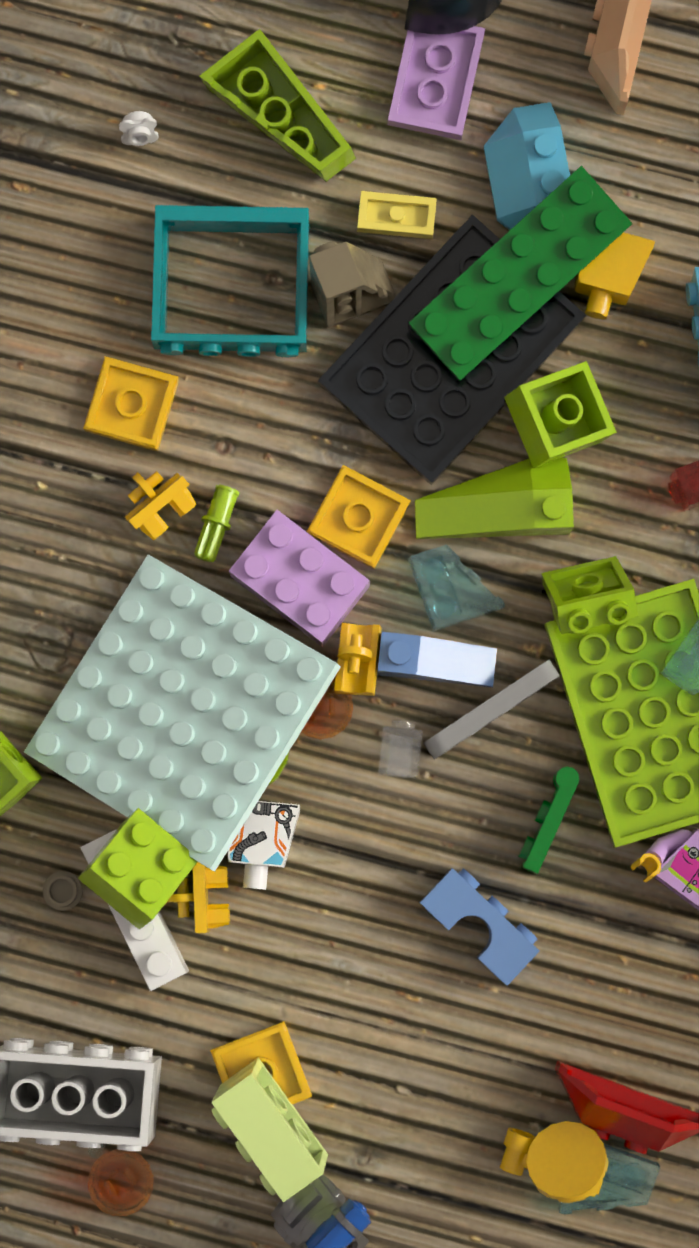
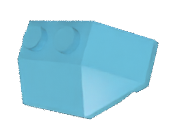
[483,102,570,231]

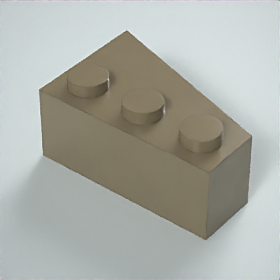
[309,241,396,328]

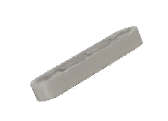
[423,660,560,760]

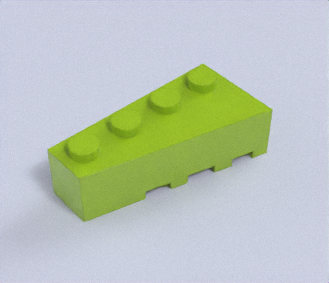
[199,29,356,182]

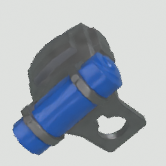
[271,1175,371,1248]

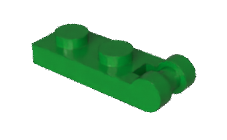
[518,767,579,874]

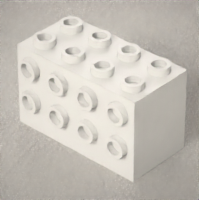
[0,1038,162,1151]

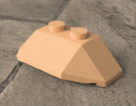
[584,0,652,115]

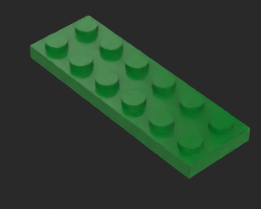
[408,165,633,381]

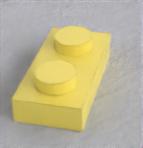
[357,191,437,239]

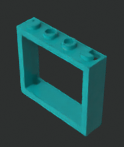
[151,205,309,358]

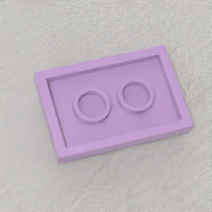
[387,26,485,140]

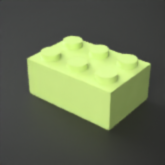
[211,1057,328,1202]

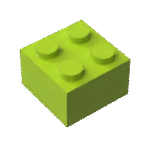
[504,361,617,468]
[78,808,198,930]

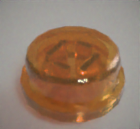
[301,678,353,740]
[88,1149,154,1216]

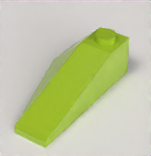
[415,457,574,539]

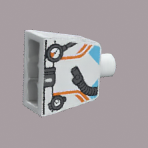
[227,801,300,890]

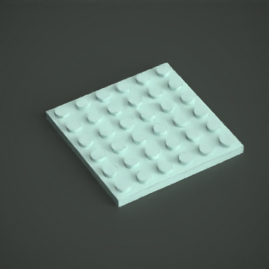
[24,554,341,872]

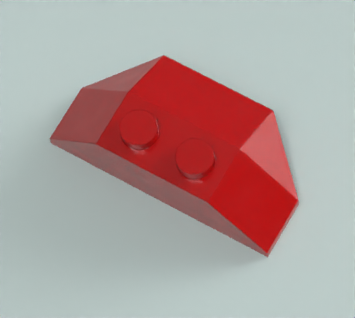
[555,1061,699,1155]

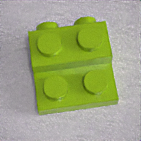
[541,556,638,634]

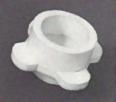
[119,111,159,146]

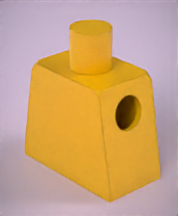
[575,232,655,320]

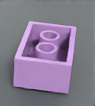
[229,510,370,647]

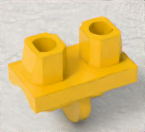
[124,471,196,540]
[334,623,382,696]
[166,862,230,933]

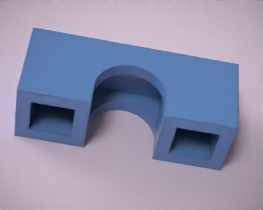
[419,868,539,986]

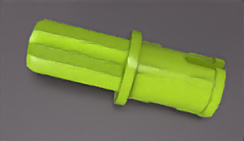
[194,484,240,562]

